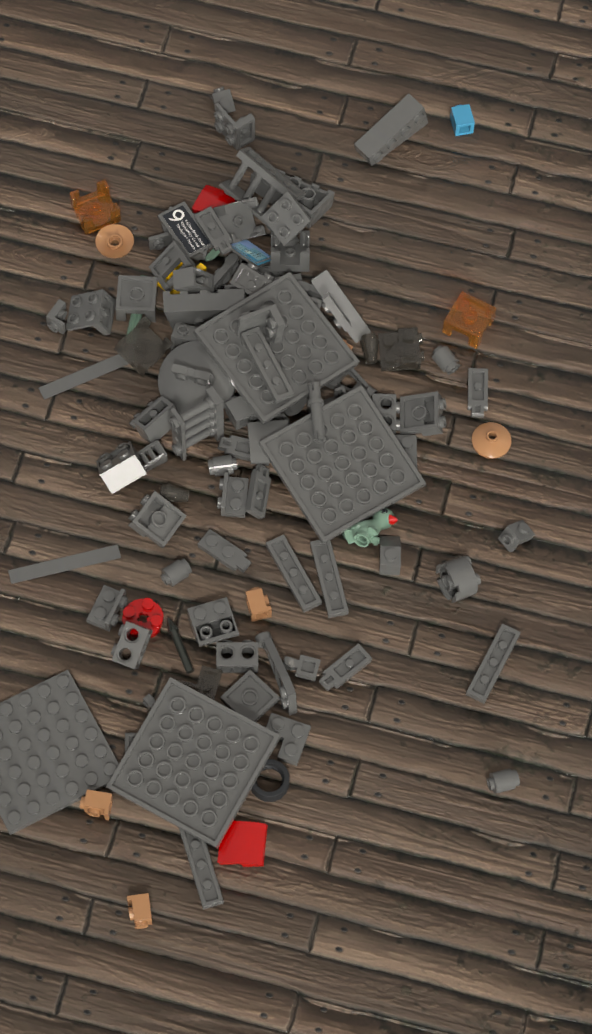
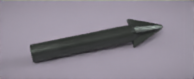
[167,617,194,674]

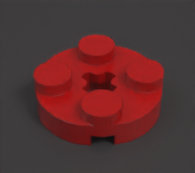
[122,598,164,638]

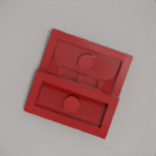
[192,185,237,213]
[217,821,268,867]

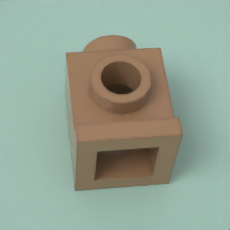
[246,587,272,622]
[80,790,113,820]
[127,893,152,929]

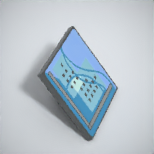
[231,239,271,267]

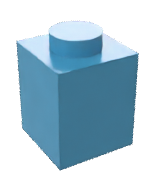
[450,104,475,136]

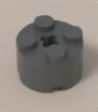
[436,555,481,603]

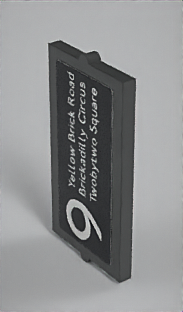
[157,201,212,259]

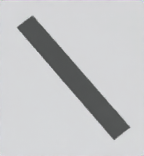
[39,347,143,400]
[8,544,121,584]

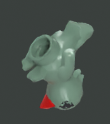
[342,508,398,547]

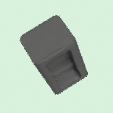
[137,440,168,472]

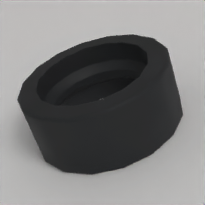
[251,759,290,802]

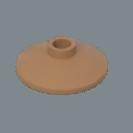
[95,224,134,258]
[472,422,511,459]

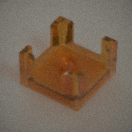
[70,179,121,235]
[442,291,497,349]

